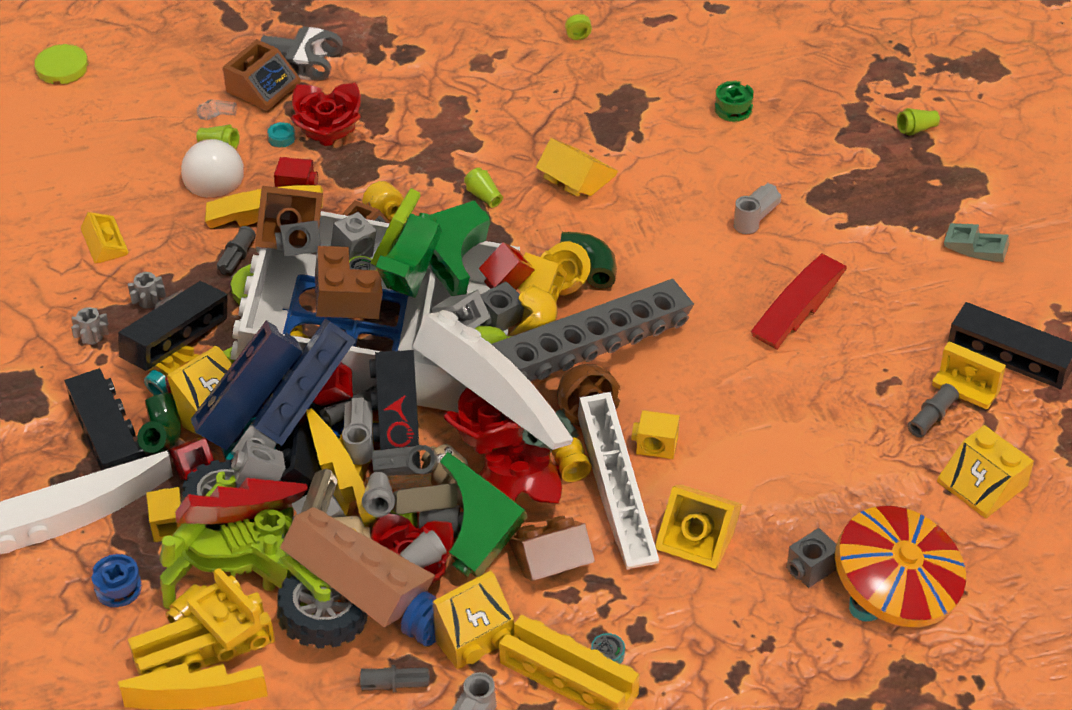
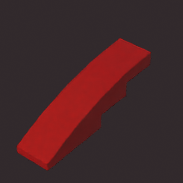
[751,253,847,350]
[175,478,307,524]

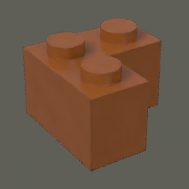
[315,246,382,319]

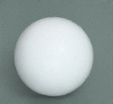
[181,139,244,197]

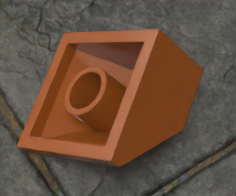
[255,186,323,254]

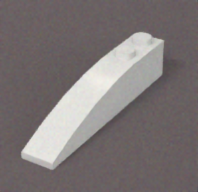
[412,310,573,450]
[578,392,659,570]
[0,451,173,555]

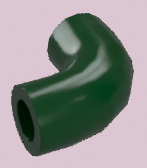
[560,231,617,289]
[137,393,181,454]

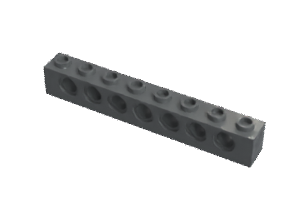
[491,279,694,381]

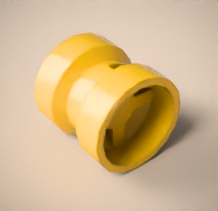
[552,438,592,482]

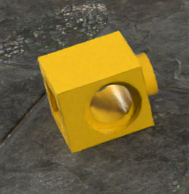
[632,410,680,459]

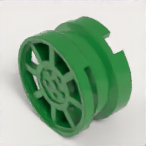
[715,81,754,122]

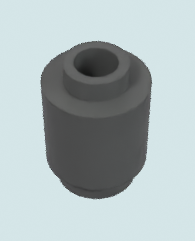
[419,505,464,538]

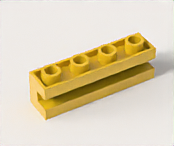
[128,592,275,676]
[499,614,640,710]

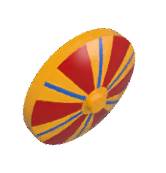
[835,506,966,627]

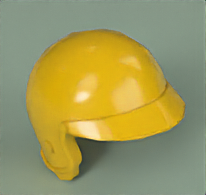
[541,241,591,296]
[509,284,558,336]

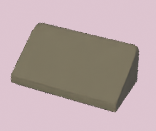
[301,469,338,513]
[392,483,458,514]

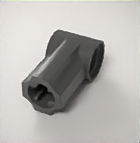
[372,445,439,478]

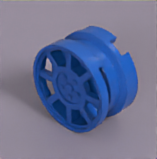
[91,554,142,607]
[401,591,437,647]

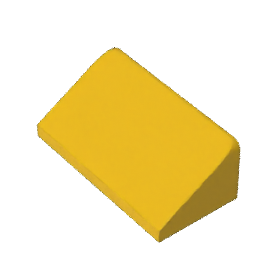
[81,212,129,263]

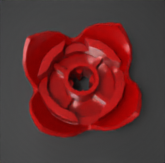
[291,82,361,146]
[444,387,524,454]
[478,440,562,504]
[371,513,454,587]

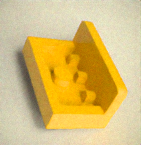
[932,341,1006,409]
[187,568,262,651]

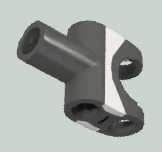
[260,27,343,80]

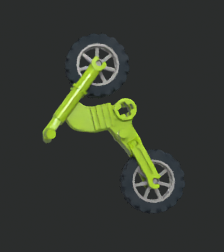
[160,460,368,648]

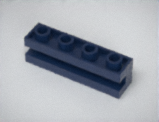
[252,319,356,446]
[191,320,303,451]

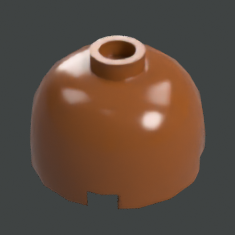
[557,364,621,427]

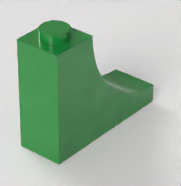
[429,200,490,296]
[376,213,442,299]
[440,452,528,577]

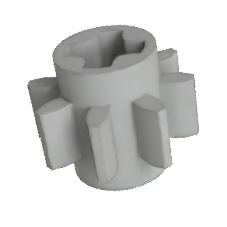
[128,272,166,308]
[71,307,109,344]

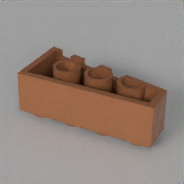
[280,507,435,627]

